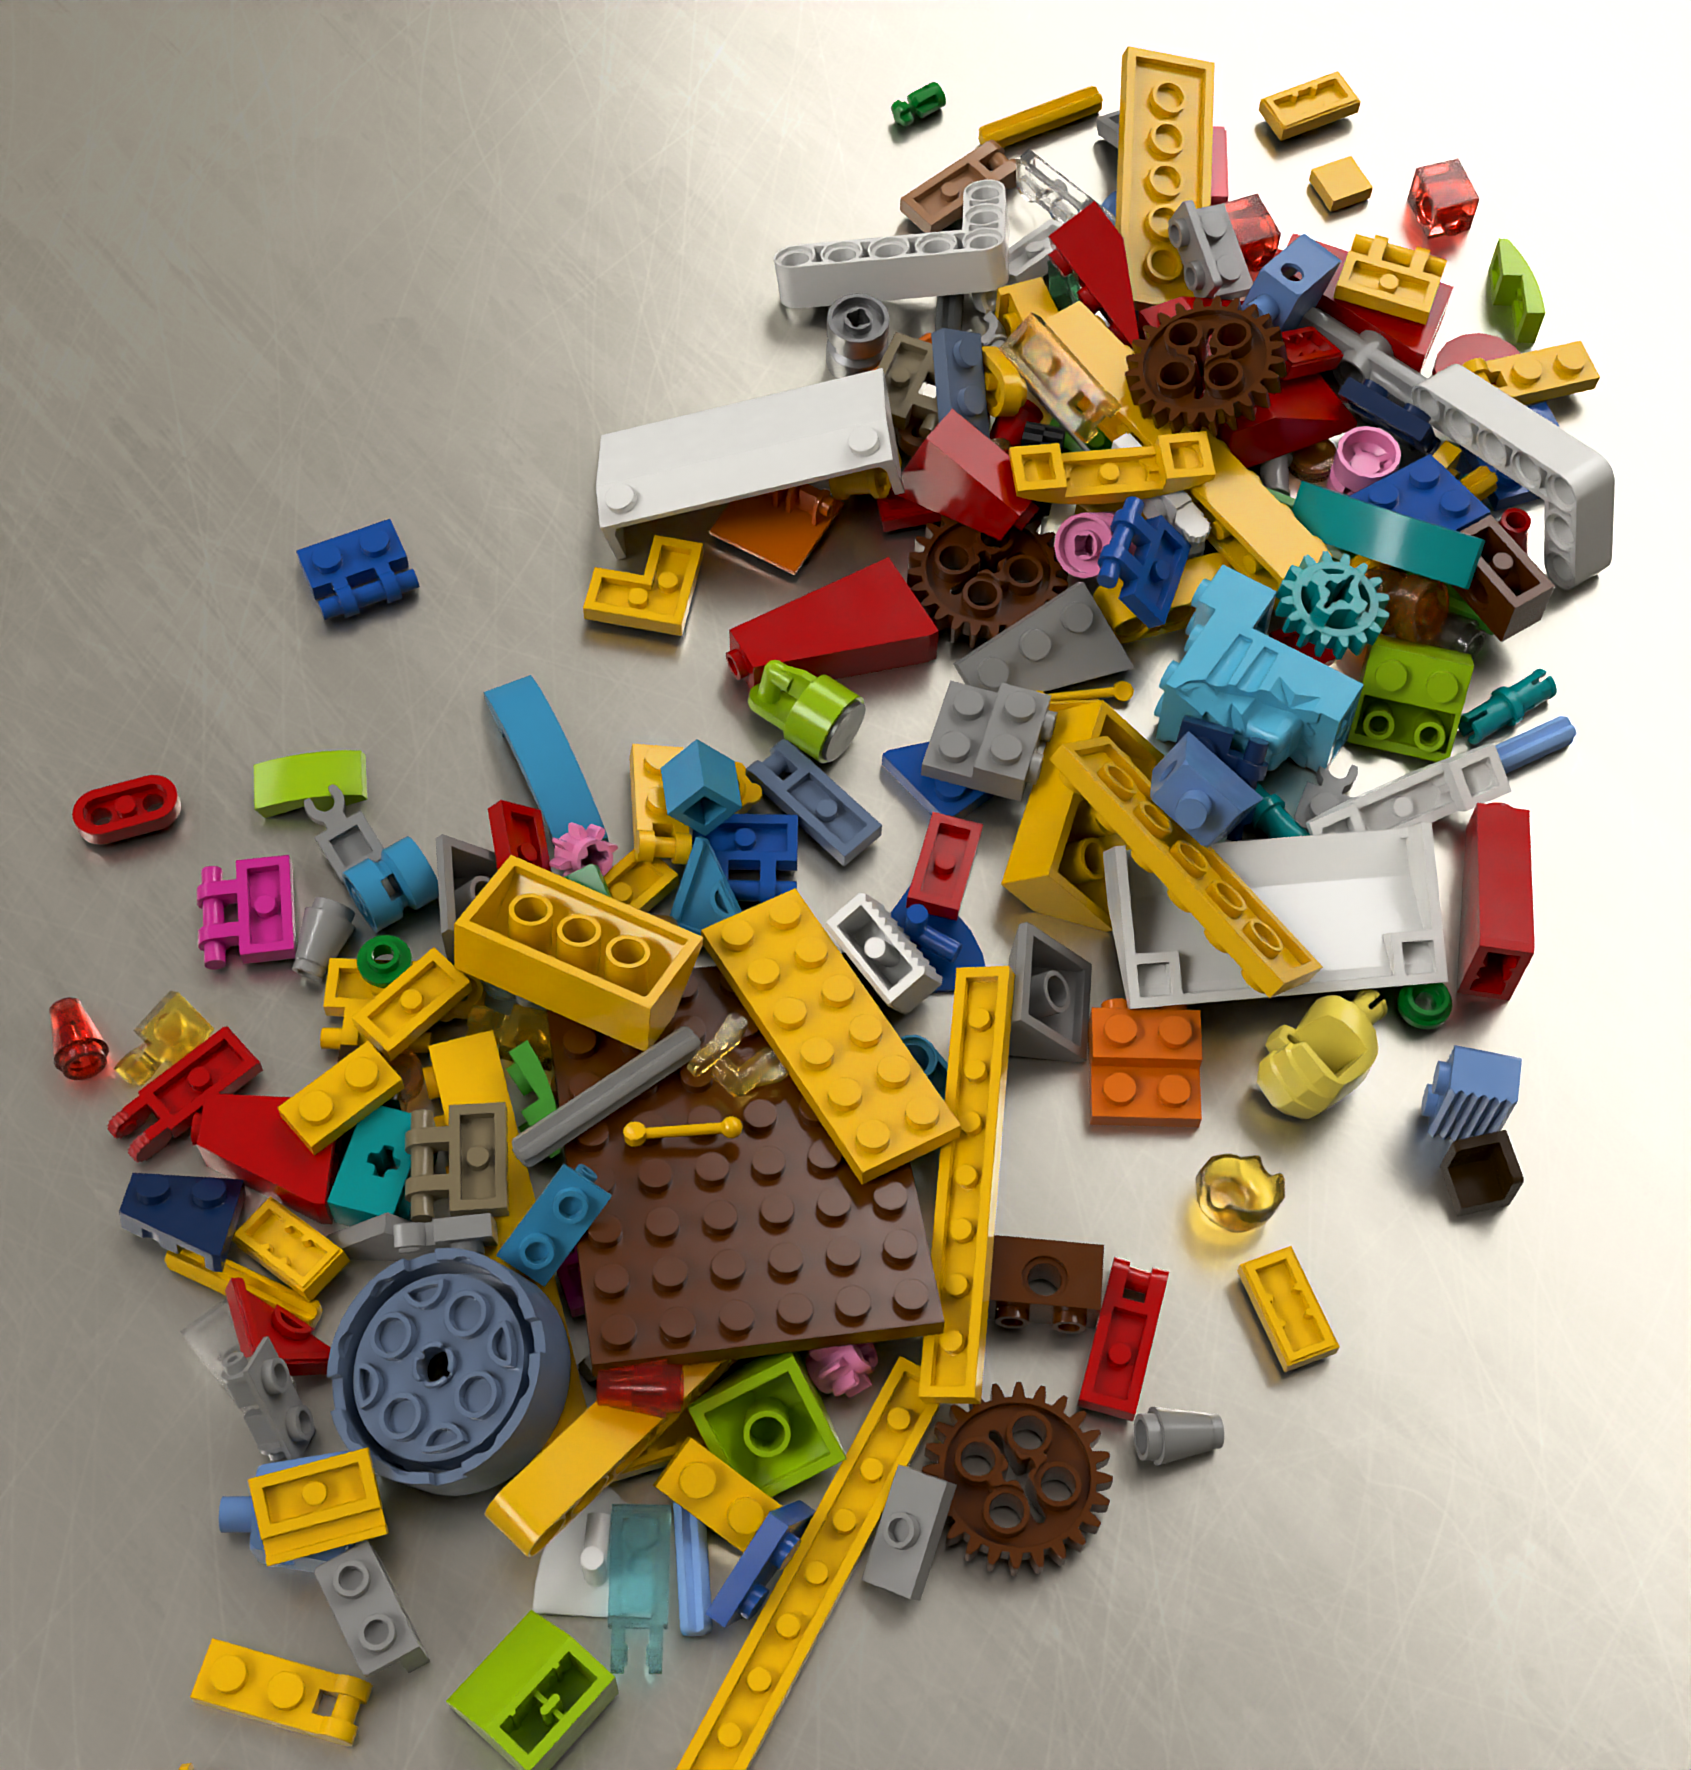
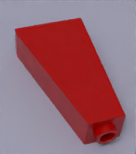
[1273,233,1454,374]
[726,557,939,689]
[1456,802,1535,1001]

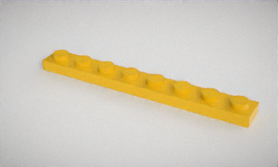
[918,966,1015,1404]
[676,1356,942,1770]

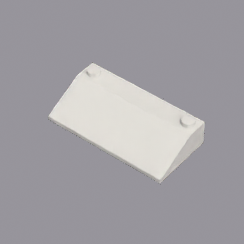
[596,368,905,560]
[1103,821,1448,1009]

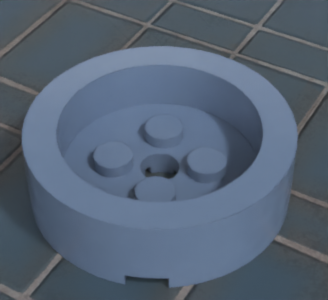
[327,1248,571,1496]

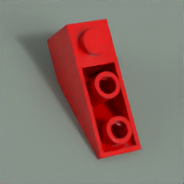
[1048,201,1139,351]

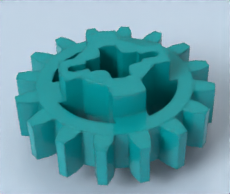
[1275,551,1390,660]

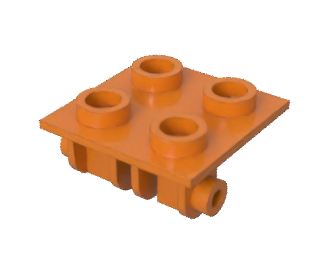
[709,484,844,575]

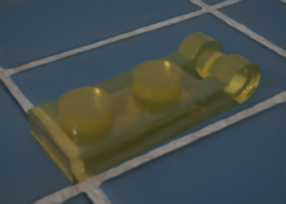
[999,312,1122,444]

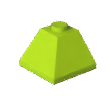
[688,1351,846,1497]

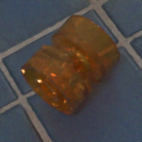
[1365,566,1449,645]

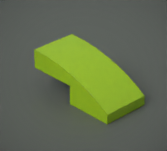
[1488,238,1546,343]
[253,750,368,818]

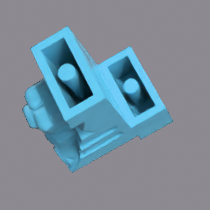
[1154,564,1364,772]

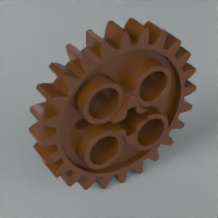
[1125,295,1288,437]
[907,515,1068,649]
[922,1382,1113,1576]

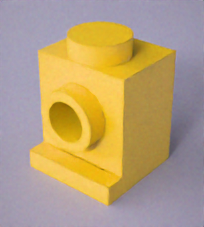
[995,277,1058,358]

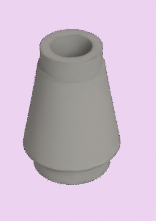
[292,897,355,981]
[1134,1407,1224,1466]

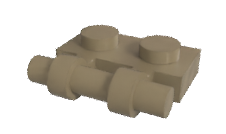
[877,332,939,440]
[405,1102,509,1223]

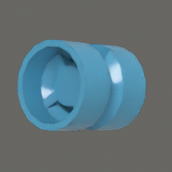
[342,836,439,933]

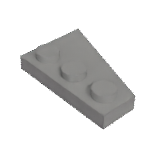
[953,582,1135,693]

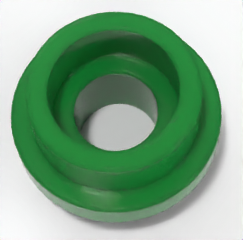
[357,935,412,988]
[1397,983,1453,1029]

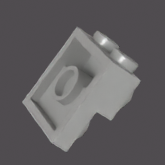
[921,680,1058,802]

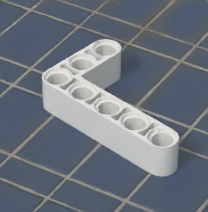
[774,180,1010,308]
[1411,364,1615,590]

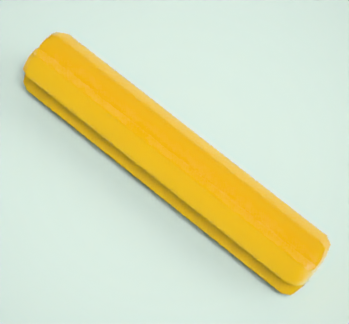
[978,86,1103,148]
[164,1248,323,1328]

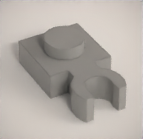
[1294,758,1358,833]
[304,784,384,885]
[393,1213,499,1255]

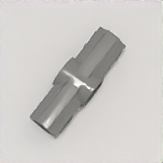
[1296,307,1428,408]

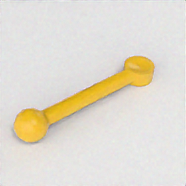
[1036,681,1134,701]
[623,1116,743,1147]

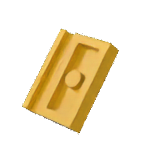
[248,1447,389,1567]

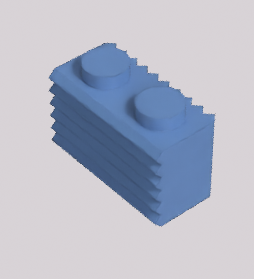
[1421,1045,1522,1141]

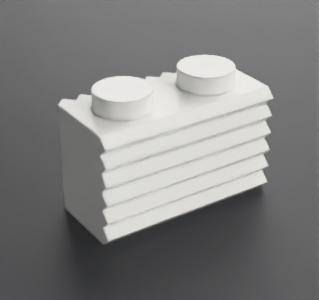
[824,893,943,1015]

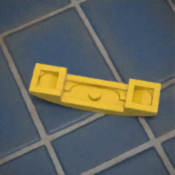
[1008,431,1216,504]

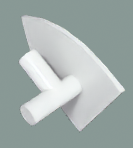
[532,1485,654,1621]

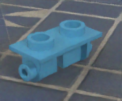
[496,1164,612,1287]

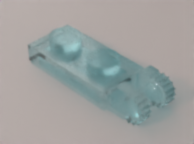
[608,1504,671,1674]

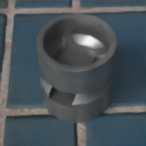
[826,293,890,379]

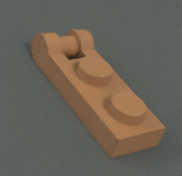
[900,140,1026,233]

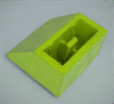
[1347,635,1474,762]
[446,1610,619,1770]

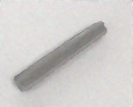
[512,1026,701,1167]

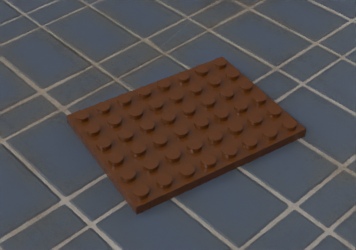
[546,952,945,1377]

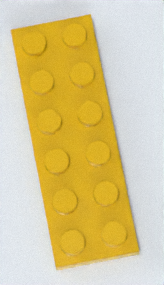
[1115,46,1215,311]
[1049,736,1323,998]
[701,888,961,1184]

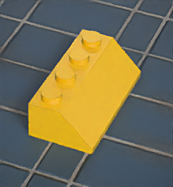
[1001,700,1164,932]
[454,855,703,1051]

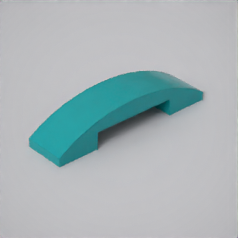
[1292,481,1486,589]

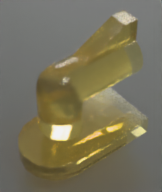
[687,1014,789,1097]

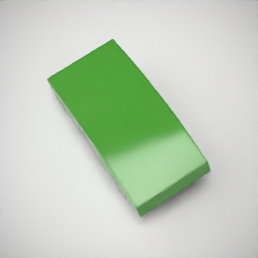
[506,1040,561,1158]

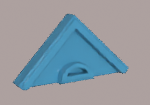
[670,836,742,936]

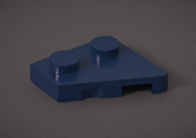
[119,1173,246,1272]

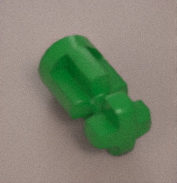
[891,81,946,126]

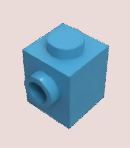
[661,739,742,836]

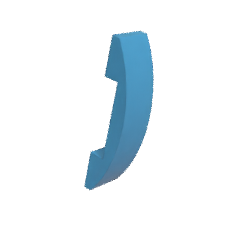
[483,675,609,848]

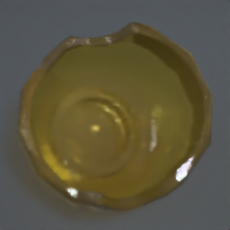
[1195,1153,1285,1233]

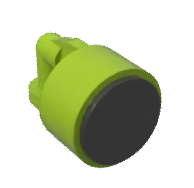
[748,660,866,763]

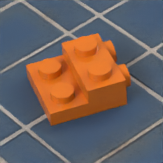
[1088,998,1203,1128]

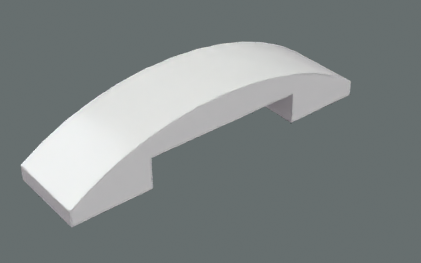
[1306,743,1512,835]

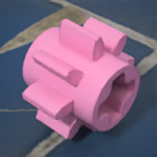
[549,822,618,877]
[806,1342,878,1398]

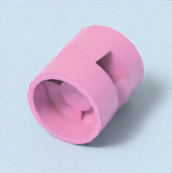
[1326,426,1401,496]
[1054,511,1136,578]

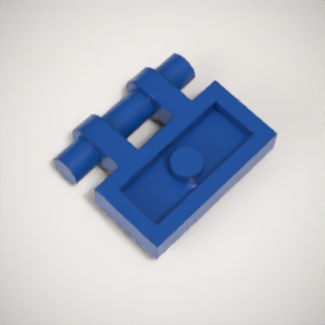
[1097,496,1192,628]
[296,519,420,620]
[692,814,798,903]

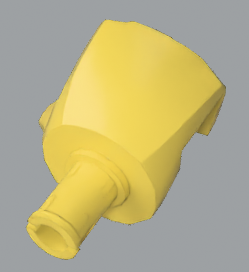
[1257,989,1388,1119]

